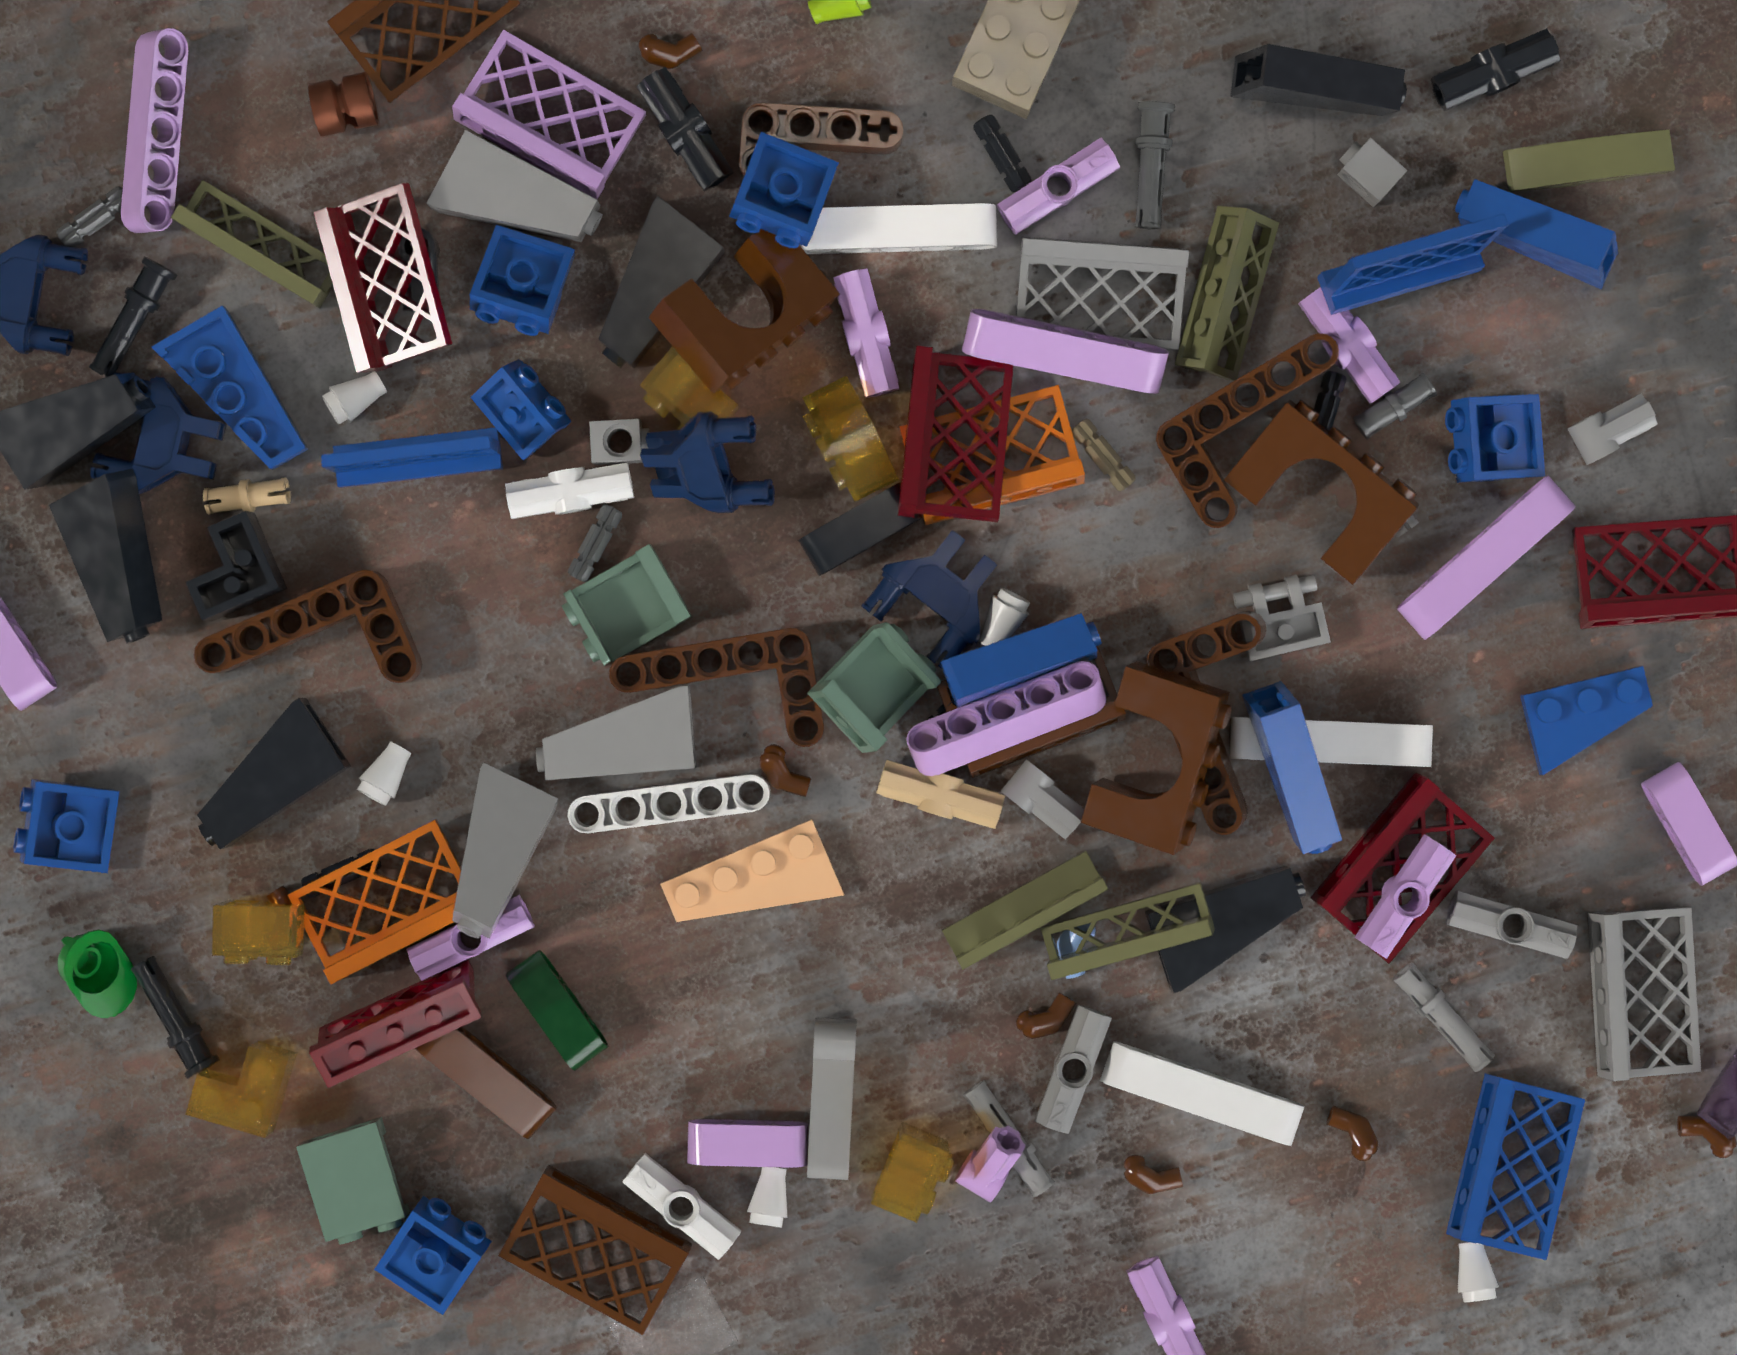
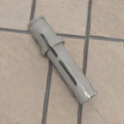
[1393,962,1495,1072]
[963,1080,1055,1197]

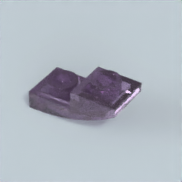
[1696,1050,1737,1140]

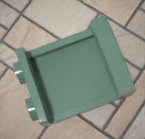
[561,544,692,666]
[807,622,941,753]
[296,1117,410,1245]

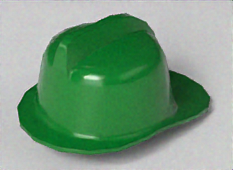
[57,929,137,1018]

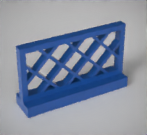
[1317,214,1508,315]
[321,428,503,488]
[1446,1073,1585,1260]

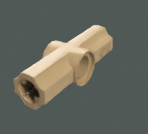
[876,759,1005,829]

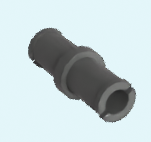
[1353,373,1437,440]

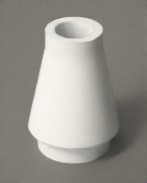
[322,371,387,424]
[979,588,1030,646]
[357,742,411,806]
[747,1167,788,1228]
[1458,1242,1499,1302]

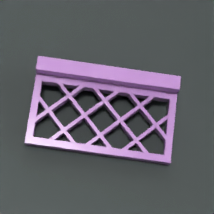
[452,30,646,199]

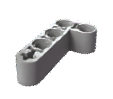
[807,1017,857,1180]

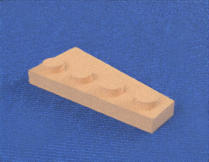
[660,819,844,922]

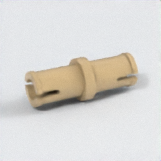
[203,477,291,515]

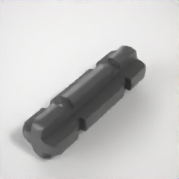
[56,186,123,247]
[568,504,622,582]

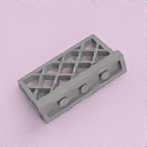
[1016,237,1189,349]
[1588,907,1701,1081]

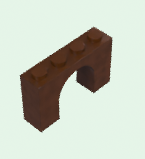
[648,229,840,394]
[1224,400,1419,585]
[1081,661,1232,855]

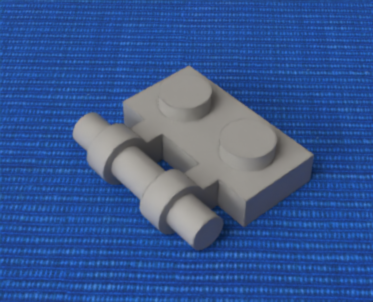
[1233,574,1331,661]

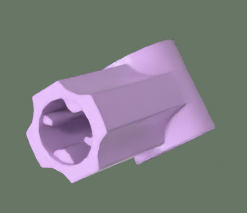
[955,1125,1026,1203]

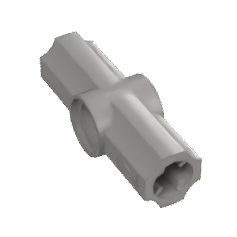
[1446,890,1578,959]
[1035,1004,1112,1134]

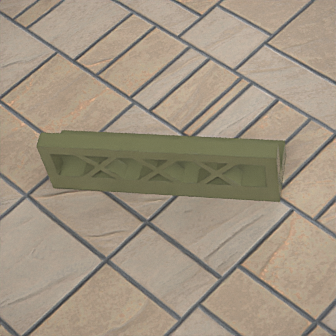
[171,180,333,309]
[1175,206,1279,381]
[942,851,1108,969]
[1040,882,1215,980]

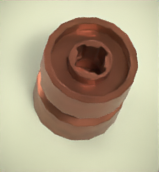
[308,72,379,137]

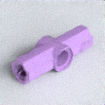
[996,138,1120,236]
[833,268,899,398]
[1298,287,1400,404]
[1355,834,1456,959]
[406,895,535,981]
[1126,1256,1206,1355]

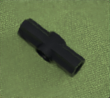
[1431,28,1561,111]
[636,67,734,192]

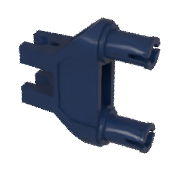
[0,235,88,356]
[90,372,226,494]
[640,411,775,513]
[861,530,997,670]

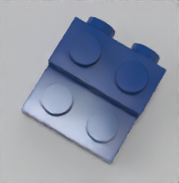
[729,132,839,248]
[470,225,575,336]
[1445,394,1545,483]
[13,779,120,873]
[374,1196,492,1315]

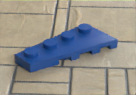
[152,305,308,470]

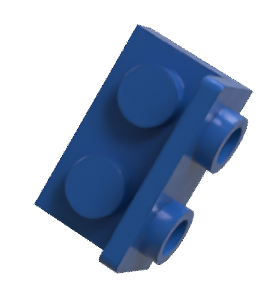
[470,359,571,460]

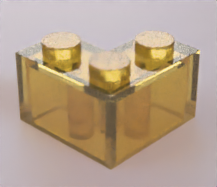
[640,347,739,430]
[802,375,899,502]
[212,900,305,965]
[185,1041,297,1138]
[871,1122,954,1223]

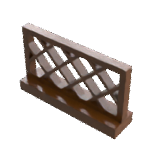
[327,0,520,103]
[937,646,1126,778]
[498,1165,692,1335]

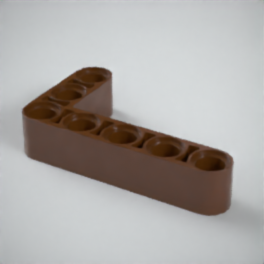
[1156,333,1340,528]
[194,570,422,683]
[1146,611,1267,835]
[609,628,824,747]

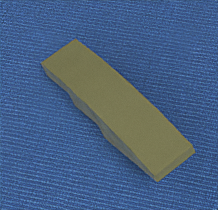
[1503,130,1675,192]

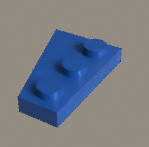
[1520,666,1653,776]

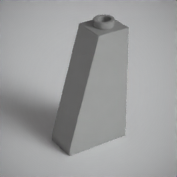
[427,130,603,242]
[536,686,697,780]
[452,763,558,939]

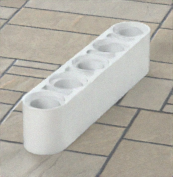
[799,203,997,254]
[1229,717,1433,767]
[568,774,771,833]
[1100,1041,1305,1146]

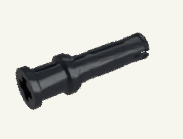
[89,256,177,377]
[130,956,220,1079]

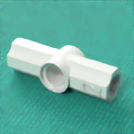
[505,463,634,519]
[622,1153,741,1260]

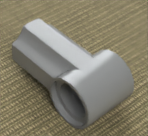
[1567,393,1658,465]
[1001,759,1084,840]

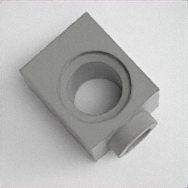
[1337,137,1408,207]
[589,419,650,466]

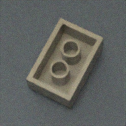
[952,0,1080,120]

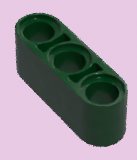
[506,950,609,1071]

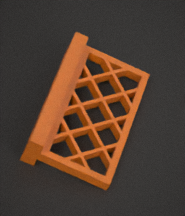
[900,385,1085,526]
[288,819,461,985]

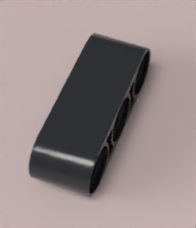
[798,482,922,576]

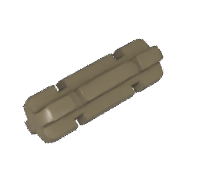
[1072,418,1136,491]

